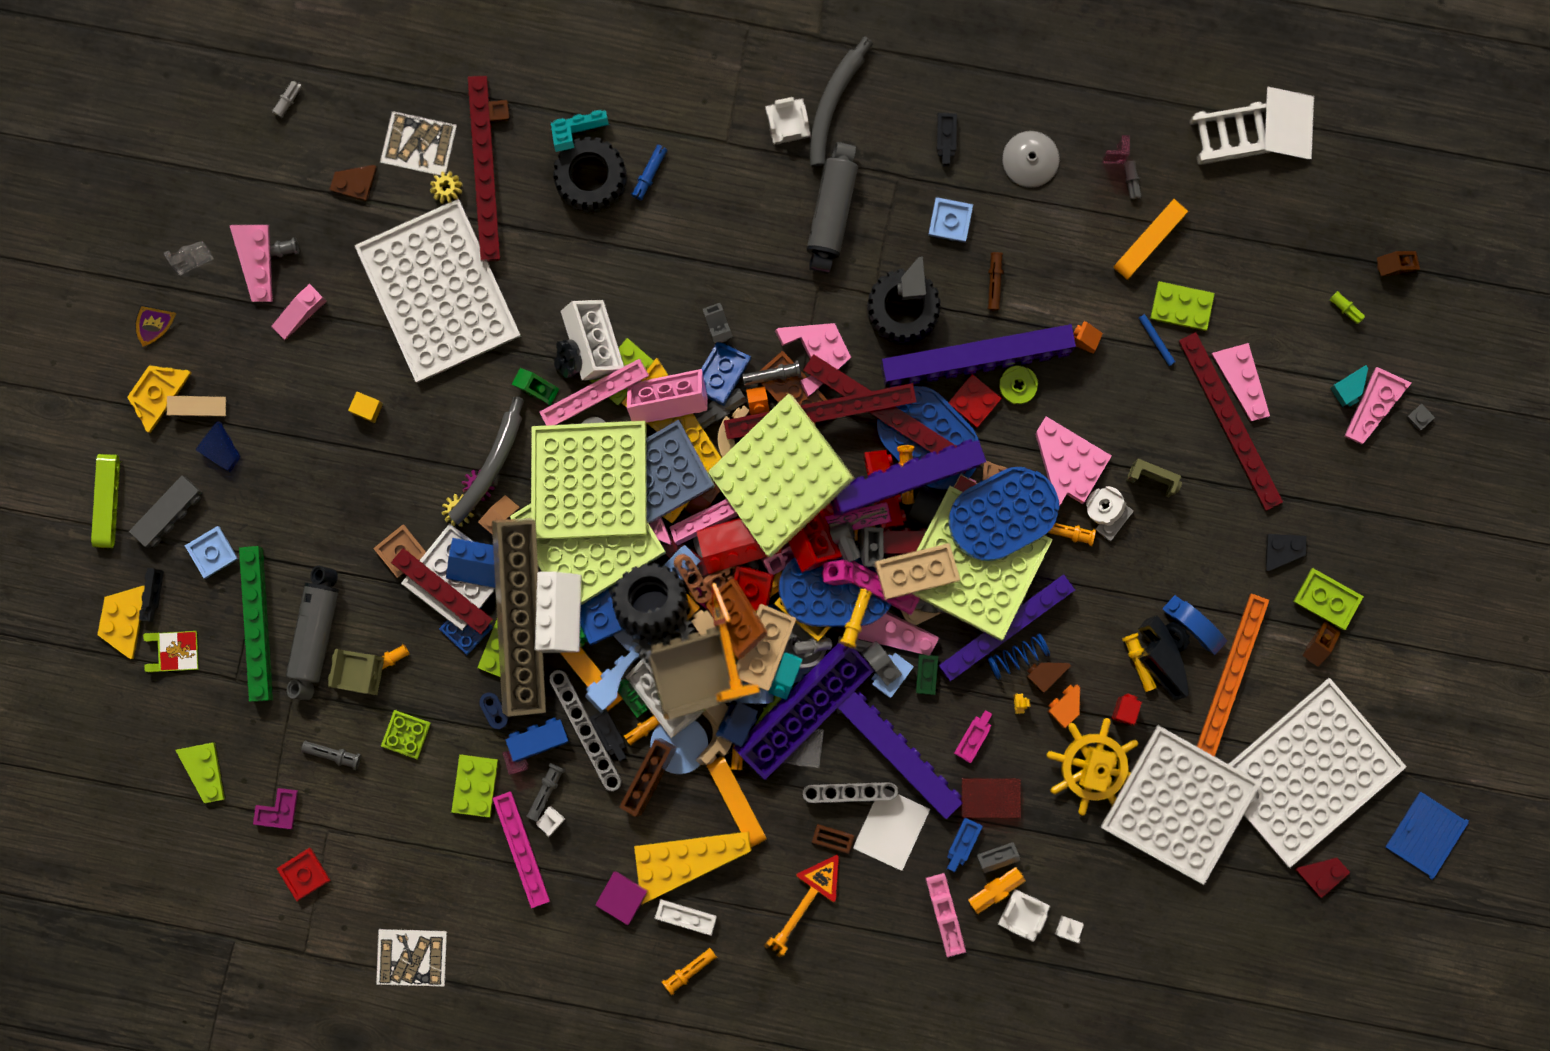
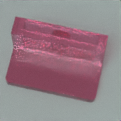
[1102,135,1130,163]

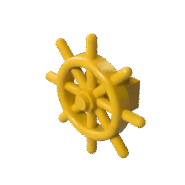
[1047,718,1138,816]

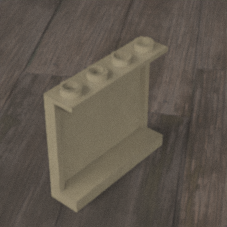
[646,627,742,720]

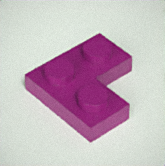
[253,788,298,829]

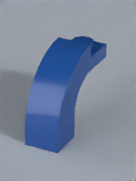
[1162,595,1227,655]

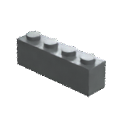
[129,476,203,549]

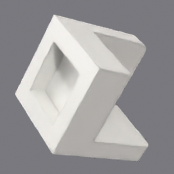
[536,806,565,837]
[1055,916,1083,943]

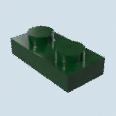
[916,655,938,695]

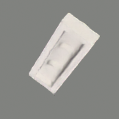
[655,899,717,935]

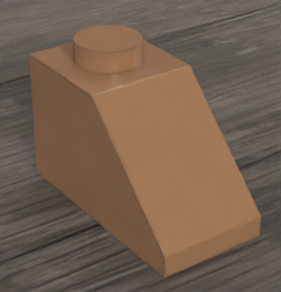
[478,495,520,535]

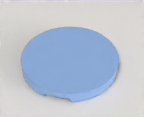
[650,721,708,774]

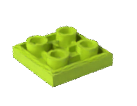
[381,710,431,759]

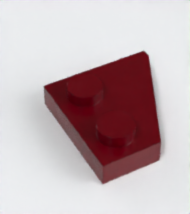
[1295,857,1350,898]

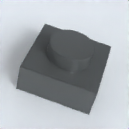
[1406,404,1435,431]

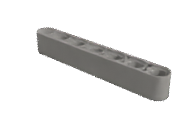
[550,670,622,791]

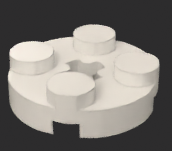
[1086,486,1126,526]

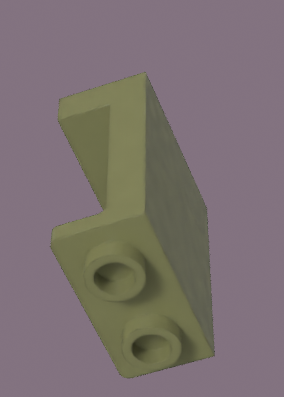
[1126,459,1182,498]
[328,649,384,695]

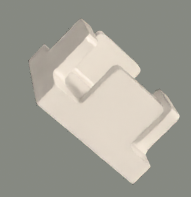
[766,97,810,144]
[998,889,1050,941]

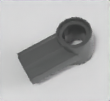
[830,521,861,562]

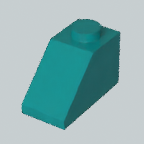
[1330,365,1368,407]
[768,652,803,700]

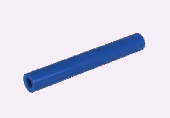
[1139,314,1175,366]

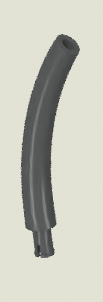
[810,36,873,167]
[448,397,524,525]

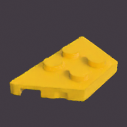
[128,366,192,433]
[98,586,145,659]

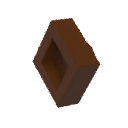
[489,100,510,122]

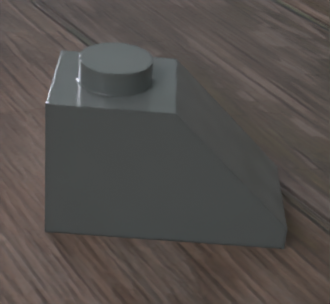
[897,257,926,300]
[858,527,883,567]

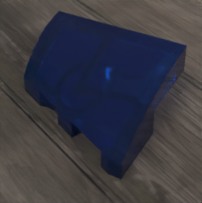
[196,421,241,472]

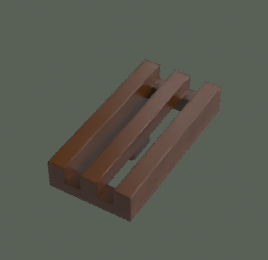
[812,824,854,854]

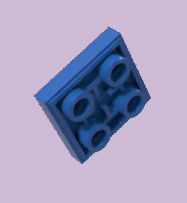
[439,620,494,655]

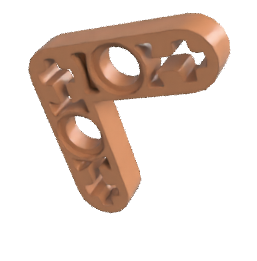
[674,554,738,603]

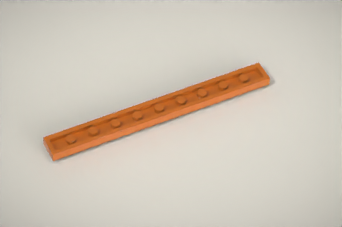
[1196,594,1269,757]

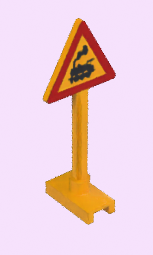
[711,583,759,702]
[764,855,839,957]

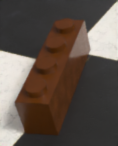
[619,738,678,817]

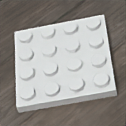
[401,523,496,631]

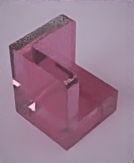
[503,751,529,775]

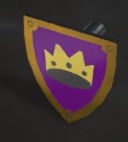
[135,305,176,347]

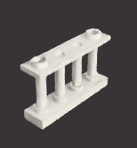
[1190,102,1272,165]

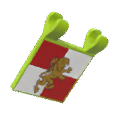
[143,631,198,672]

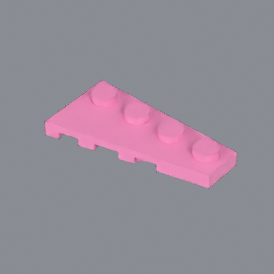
[229,225,272,302]
[1211,343,1270,422]
[1344,367,1411,445]
[857,612,939,655]

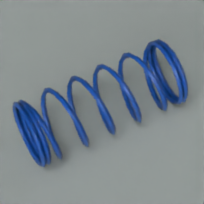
[988,634,1050,680]

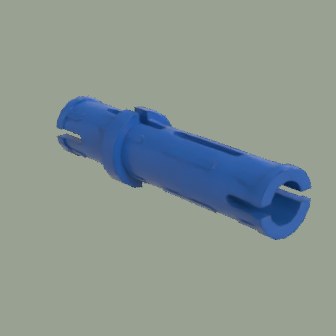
[631,145,668,200]

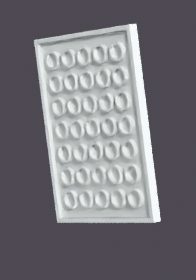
[355,199,521,383]
[1229,678,1406,868]

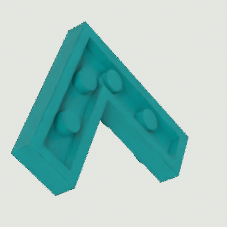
[551,110,609,152]

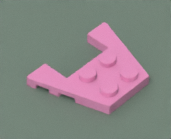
[775,323,851,397]

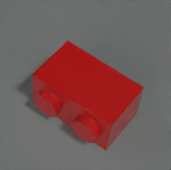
[1111,694,1142,725]

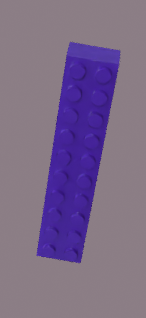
[881,324,1076,388]

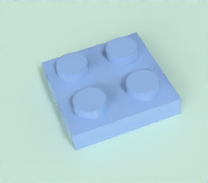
[928,197,973,243]
[185,526,238,579]

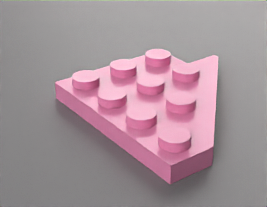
[1035,417,1111,506]

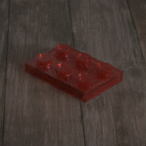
[962,778,1021,818]

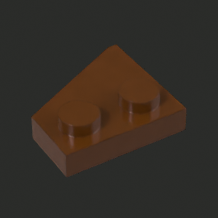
[330,165,377,202]

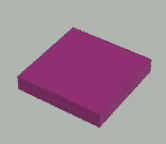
[596,871,648,925]

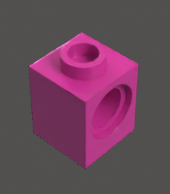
[822,560,854,586]

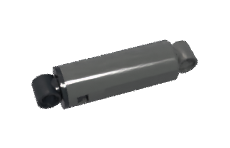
[806,142,858,274]
[286,565,339,701]

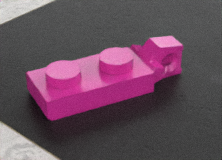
[954,710,992,763]

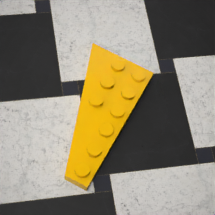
[622,358,722,472]
[634,832,751,905]

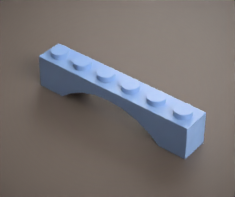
[585,629,679,713]

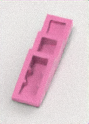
[926,873,966,957]

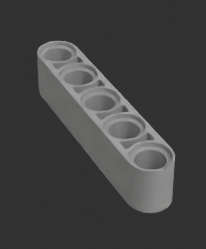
[803,783,898,803]

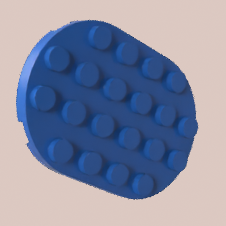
[877,386,978,490]
[948,467,1059,561]
[779,557,891,627]

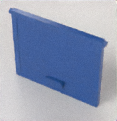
[1385,792,1469,880]

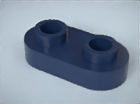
[479,693,508,729]

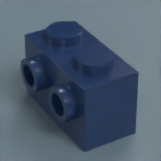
[715,701,758,747]

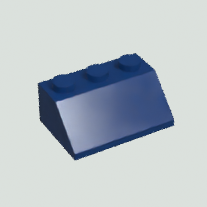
[446,538,495,588]

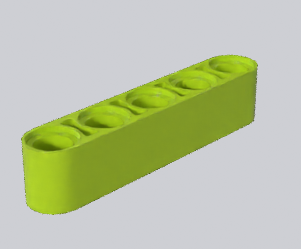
[91,454,120,548]

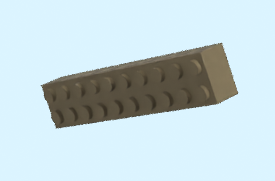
[492,518,546,716]

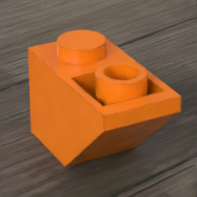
[1073,321,1103,353]
[746,386,769,415]
[1047,685,1080,728]

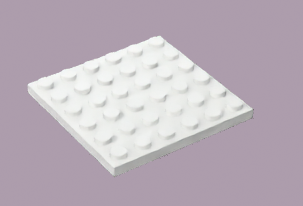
[1101,725,1261,885]

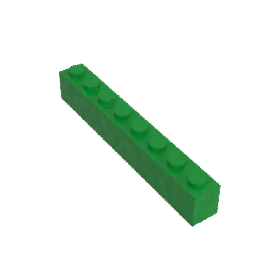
[239,546,273,702]

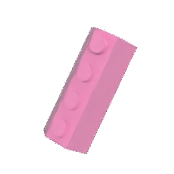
[627,369,708,423]

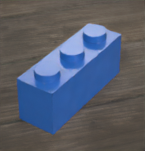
[505,718,569,763]

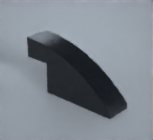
[1138,615,1189,701]

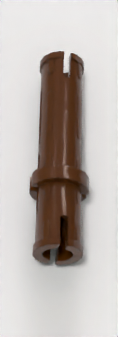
[988,252,1003,311]

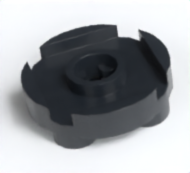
[554,339,582,378]

